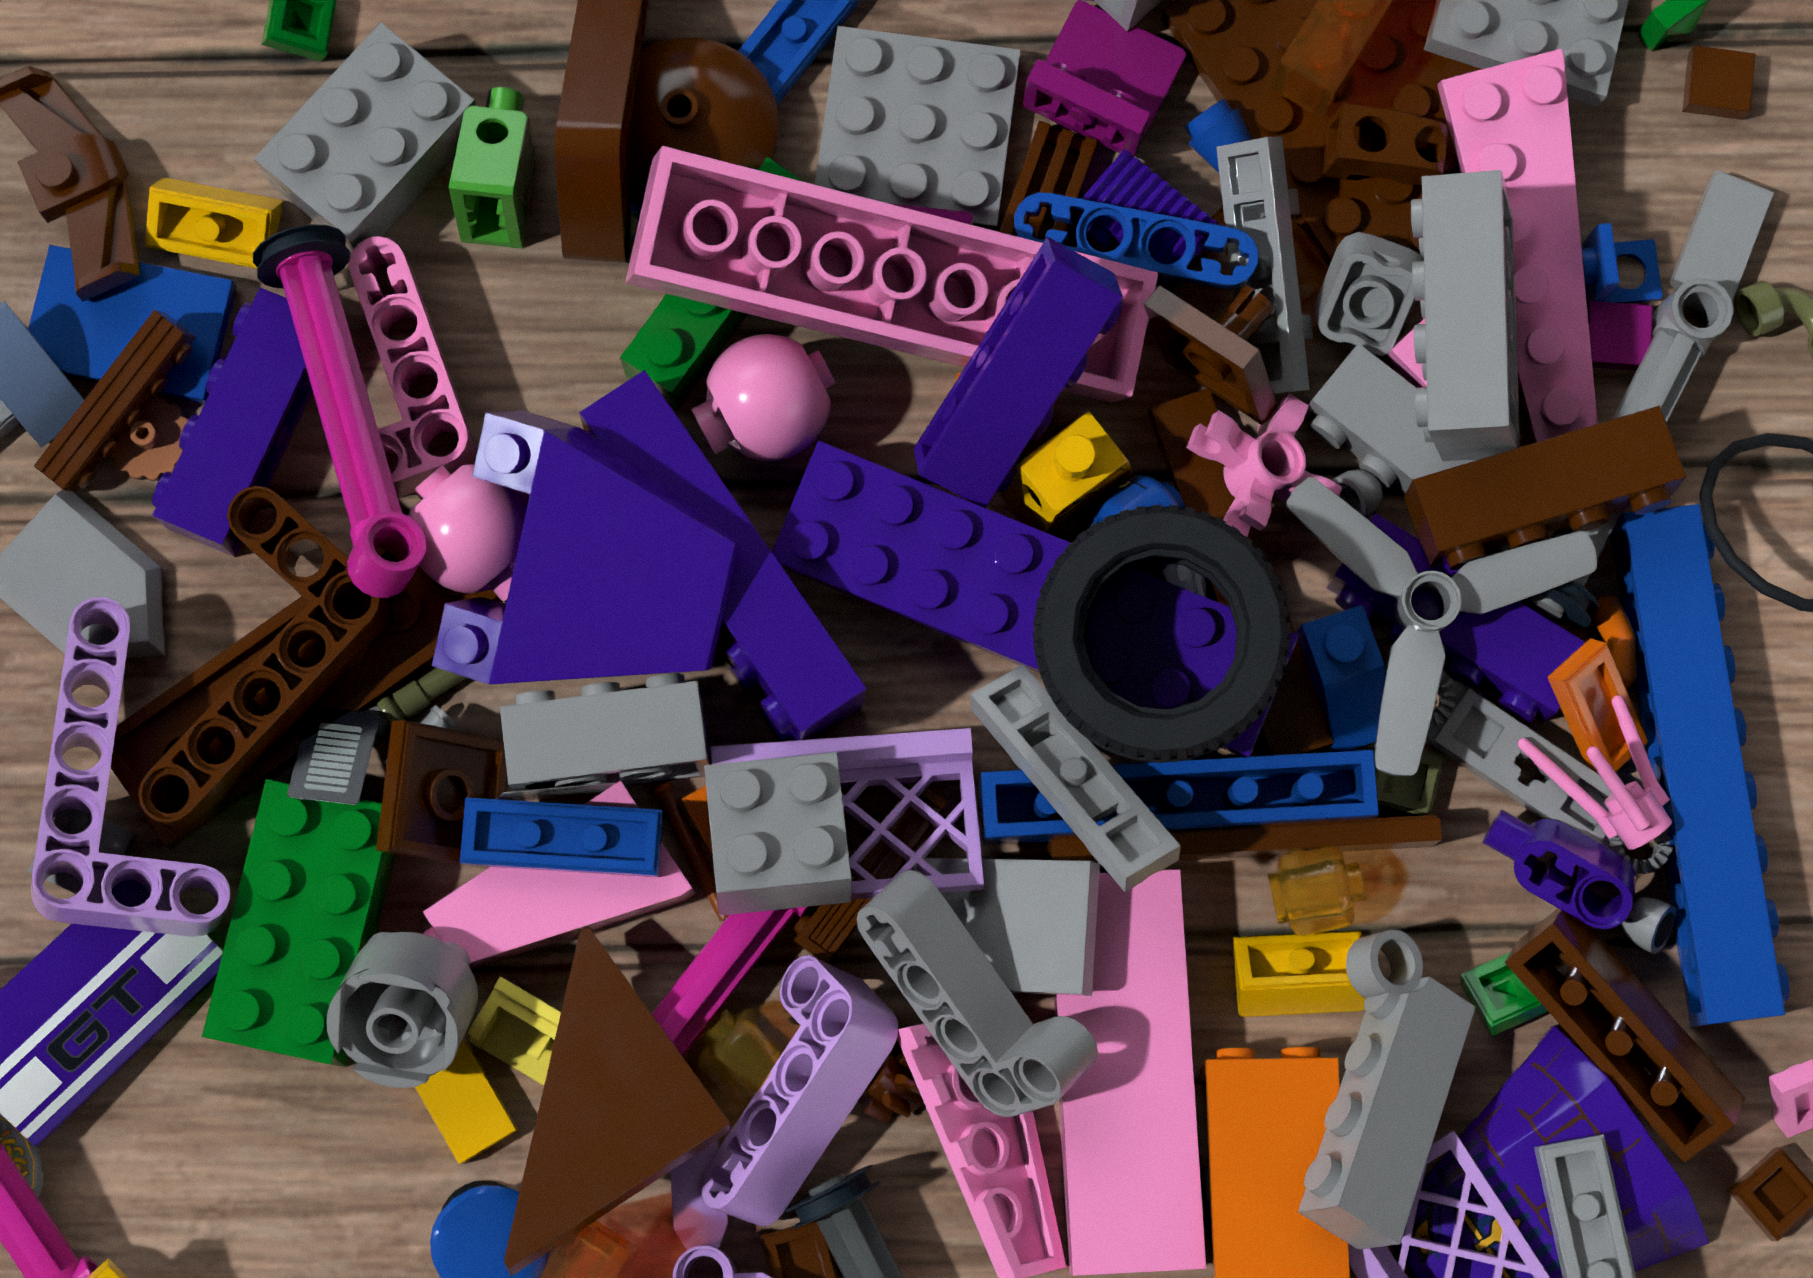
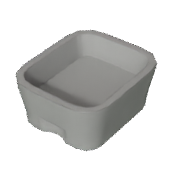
[1313,232,1424,356]

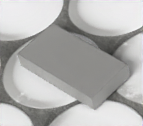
[1668,169,1774,301]

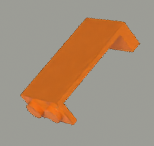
[1200,1047,1350,1278]

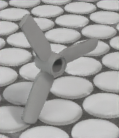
[1286,477,1597,776]

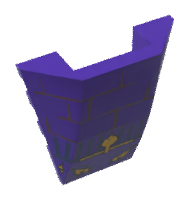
[1393,1025,1710,1278]

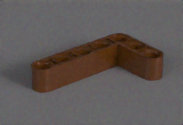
[555,0,650,263]
[138,486,390,830]

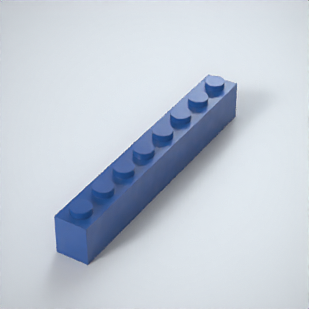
[1610,504,1790,1027]

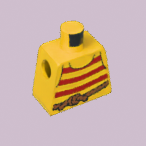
[1001,412,1133,535]

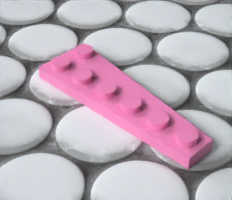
[1437,48,1598,444]

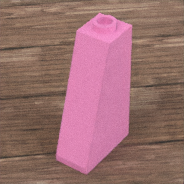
[423,780,696,969]

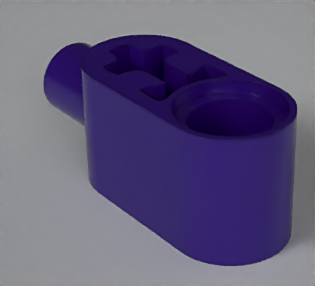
[1482,809,1637,929]

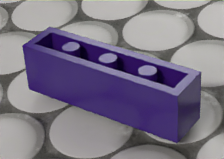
[914,237,1123,508]
[152,287,313,557]
[1326,513,1585,722]

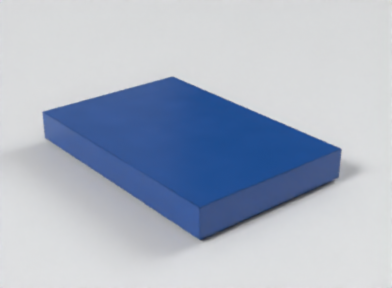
[28,245,237,404]

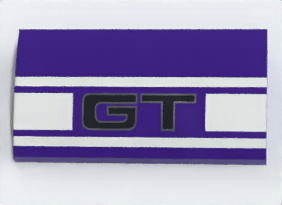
[0,880,223,1147]

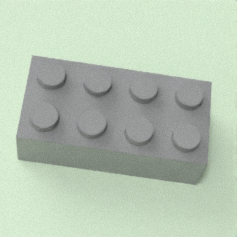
[1411,170,1520,461]

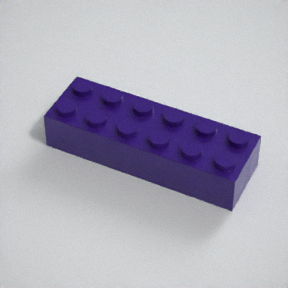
[579,370,867,742]

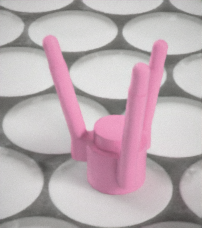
[1517,695,1672,850]

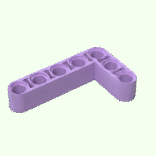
[31,597,230,937]

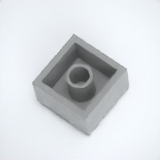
[704,752,851,916]

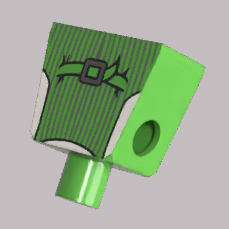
[449,87,535,249]

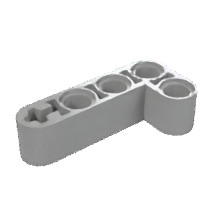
[856,870,1098,1117]

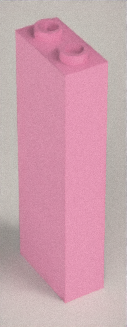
[1053,862,1206,1276]

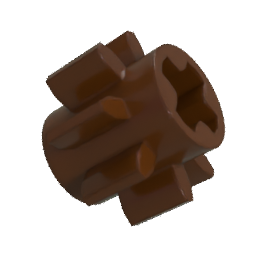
[857,1039,923,1124]

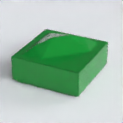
[261,0,337,62]
[1638,0,1710,52]
[1460,952,1548,1037]

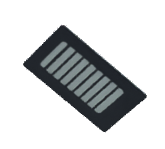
[287,706,380,805]

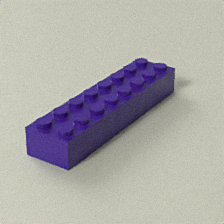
[772,441,1299,757]

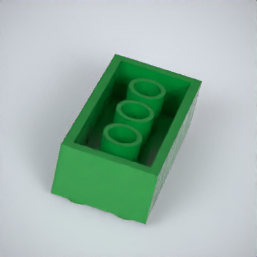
[202,779,396,1067]

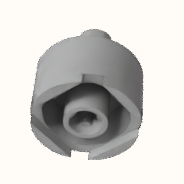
[327,932,478,1088]

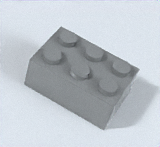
[254,22,477,252]
[500,673,712,791]

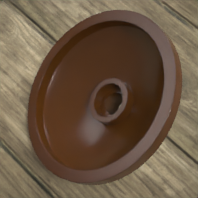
[627,37,779,208]

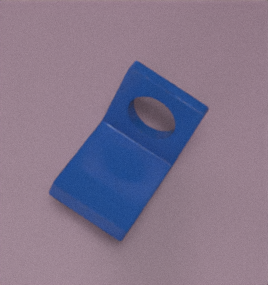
[1581,223,1663,304]

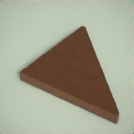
[504,926,731,1276]

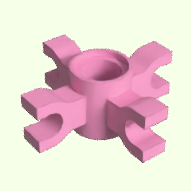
[1187,393,1342,537]

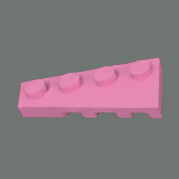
[897,1024,1066,1278]

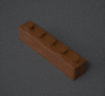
[34,310,196,491]
[793,783,947,964]

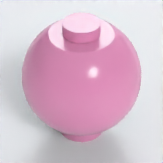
[691,334,836,462]
[409,464,529,602]

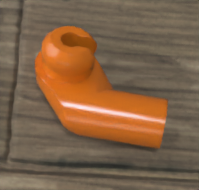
[1591,596,1638,690]

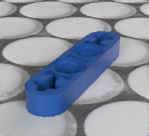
[1014,193,1258,289]

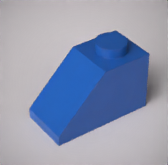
[1295,605,1386,752]

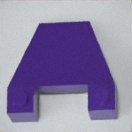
[432,410,740,685]

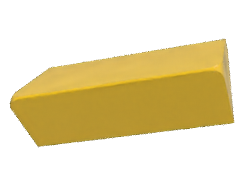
[145,178,283,269]
[1233,931,1365,1017]

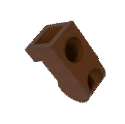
[1322,103,1449,185]

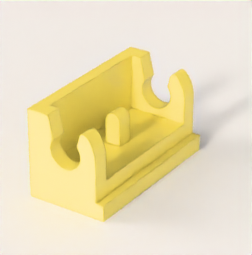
[468,976,561,1086]

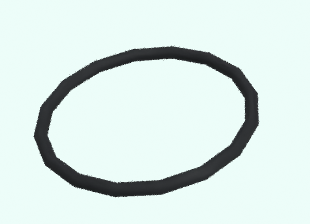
[1699,433,1813,612]

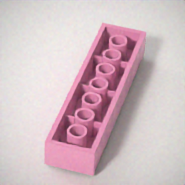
[625,146,1158,403]

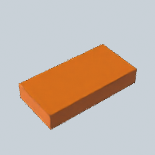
[1547,638,1649,774]

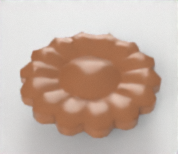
[110,396,188,481]

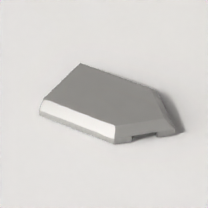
[0,490,167,658]

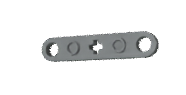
[1426,671,1673,875]

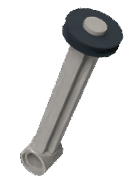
[1519,278,1733,628]

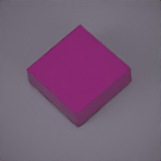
[1587,301,1652,371]

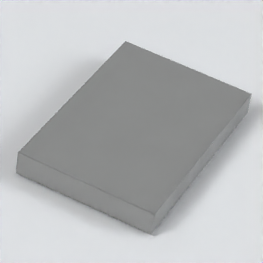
[914,858,1100,996]

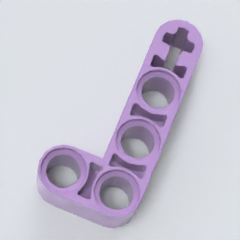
[701,955,898,1226]

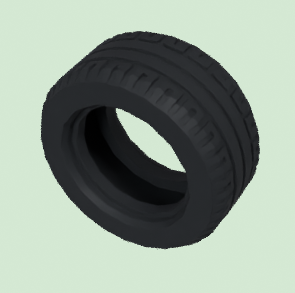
[1033,504,1291,763]

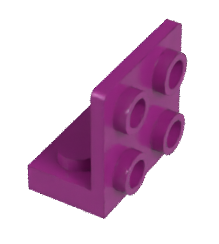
[1023,0,1186,157]

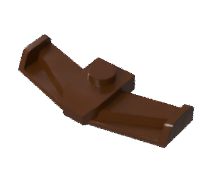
[0,66,140,302]

